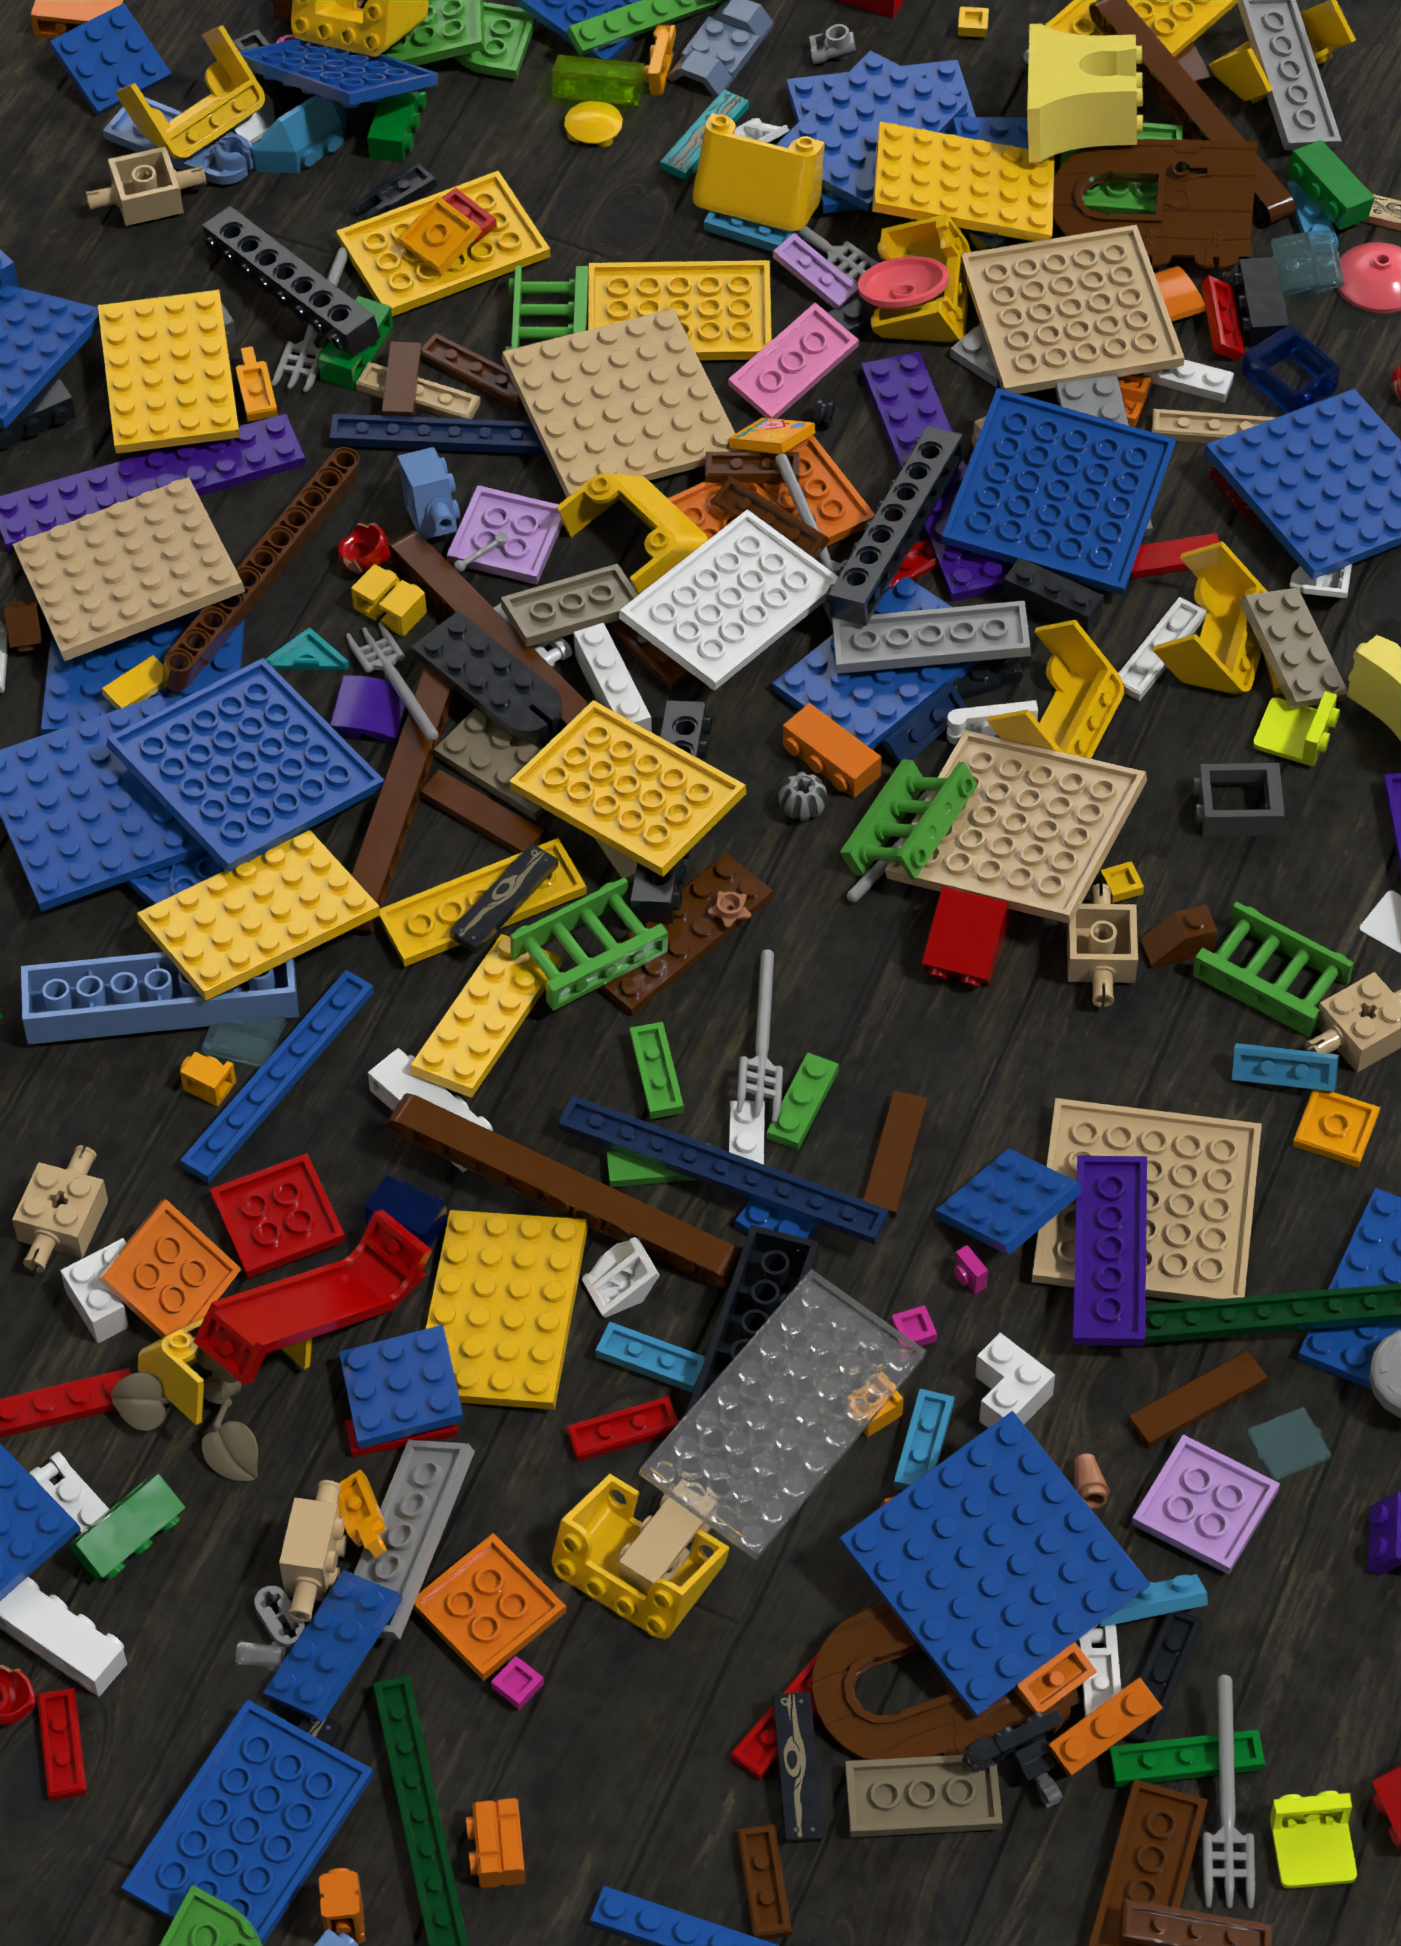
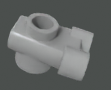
[809,24,856,65]

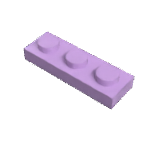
[773,233,859,309]

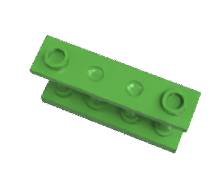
[506,266,589,351]
[840,759,978,880]
[510,877,668,1011]
[1193,901,1354,1037]

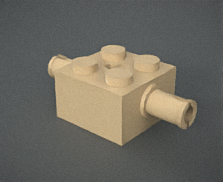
[86,146,206,226]
[1067,884,1138,1007]
[1305,972,1401,1073]
[12,1145,108,1273]
[279,1480,348,1622]

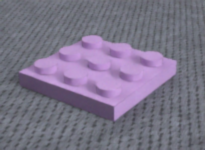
[447,485,563,584]
[1132,1435,1280,1575]

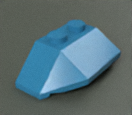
[250,94,348,173]

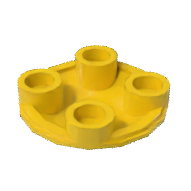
[564,101,623,147]

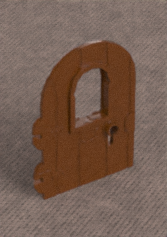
[1053,139,1258,270]
[812,1603,1082,1760]

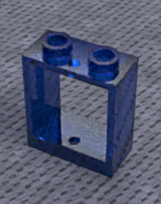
[1242,324,1340,413]

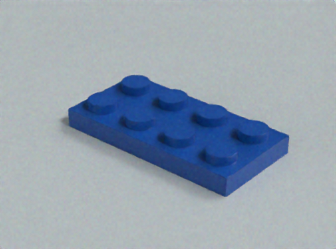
[263,1570,403,1723]

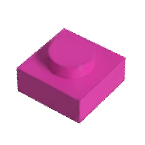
[954,1245,988,1295]
[891,1305,937,1351]
[491,1656,544,1710]

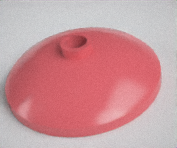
[1334,242,1401,314]
[858,256,949,311]

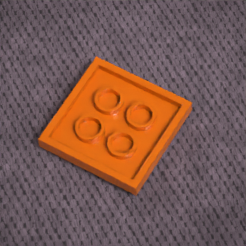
[98,1199,242,1338]
[413,1533,567,1681]

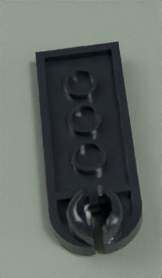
[411,611,562,744]

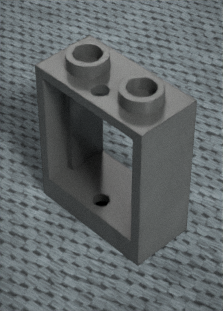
[1193,763,1285,836]

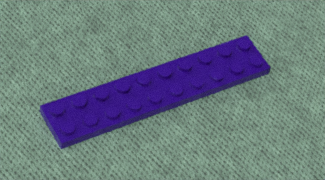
[861,351,1009,602]
[0,413,306,553]

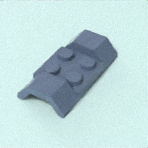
[667,0,773,98]

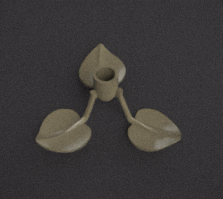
[111,1347,258,1481]

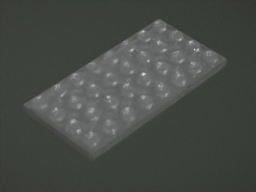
[639,1269,926,1560]

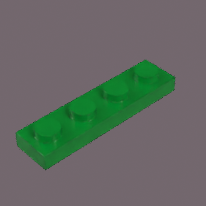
[1109,1730,1265,1787]

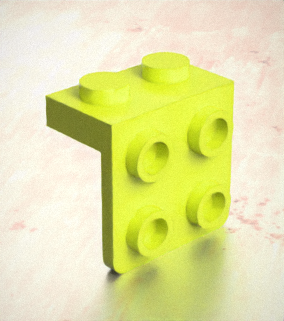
[1253,691,1340,767]
[1270,1791,1357,1889]

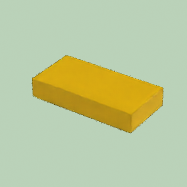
[102,655,166,709]

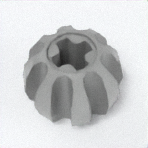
[778,772,827,821]

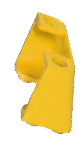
[291,0,429,57]
[552,1474,730,1639]

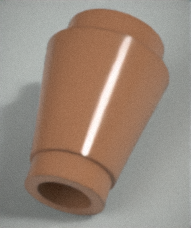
[1074,1454,1110,1510]

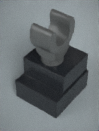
[1009,1738,1063,1808]

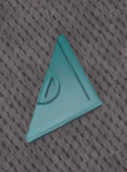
[265,627,349,670]

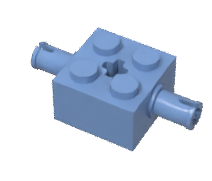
[397,447,460,539]

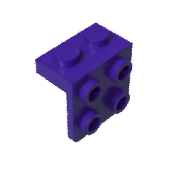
[1368,1491,1401,1576]

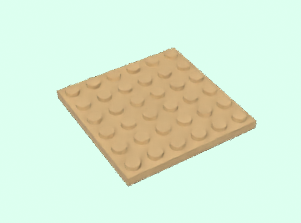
[961,225,1185,394]
[502,308,743,498]
[13,477,245,661]
[885,730,1147,924]
[1032,1098,1262,1302]

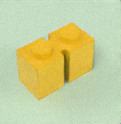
[351,564,427,637]

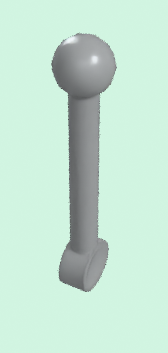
[453,532,508,572]

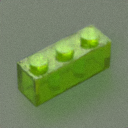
[552,55,645,106]

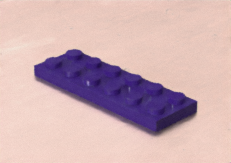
[1073,1155,1147,1346]

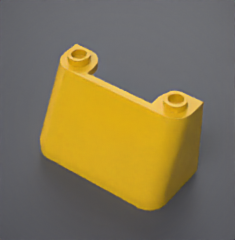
[693,113,825,231]
[871,213,971,343]

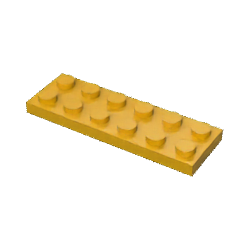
[378,838,587,967]
[410,934,562,1098]

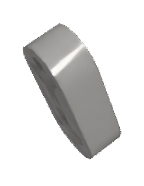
[254,1586,305,1652]

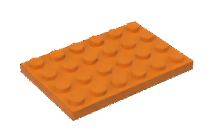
[668,436,875,547]

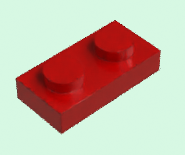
[441,187,497,243]

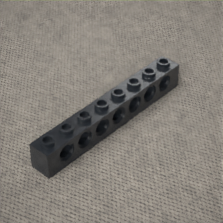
[202,206,381,357]
[826,426,964,626]
[631,701,713,924]

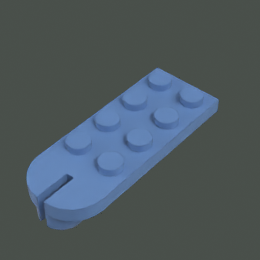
[103,97,254,185]

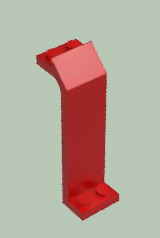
[193,1210,433,1385]

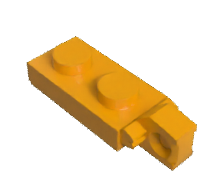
[644,24,676,95]
[236,346,278,422]
[337,1469,387,1559]

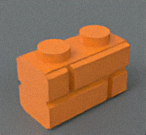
[466,1798,525,1888]
[319,1868,365,1944]

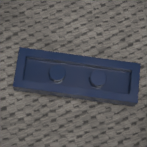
[880,683,968,767]

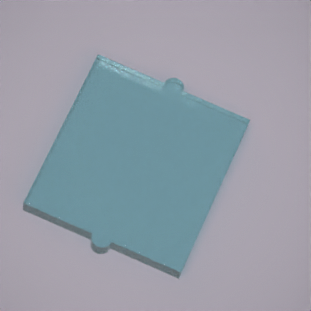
[1247,1407,1331,1480]

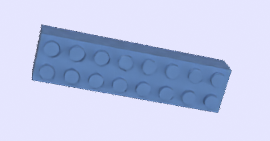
[21,952,299,1044]

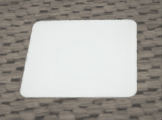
[1360,891,1401,953]

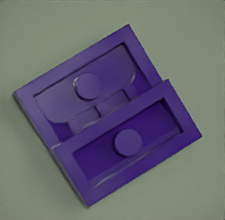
[330,675,410,745]

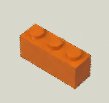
[31,0,124,38]
[783,703,881,799]
[1048,1677,1162,1777]

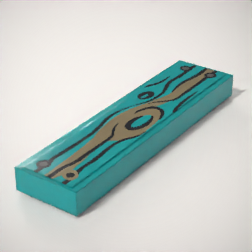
[660,89,749,180]

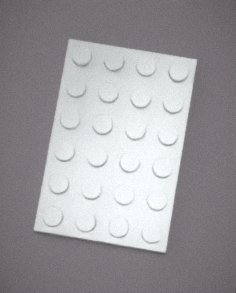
[619,509,838,691]

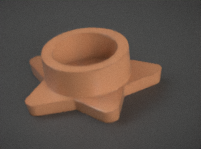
[708,891,751,928]

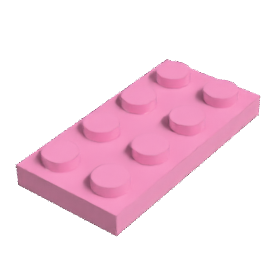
[728,303,859,419]

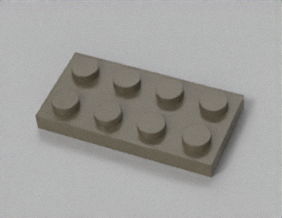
[501,563,638,647]
[1240,588,1348,709]
[434,708,546,821]
[845,1755,1003,1838]

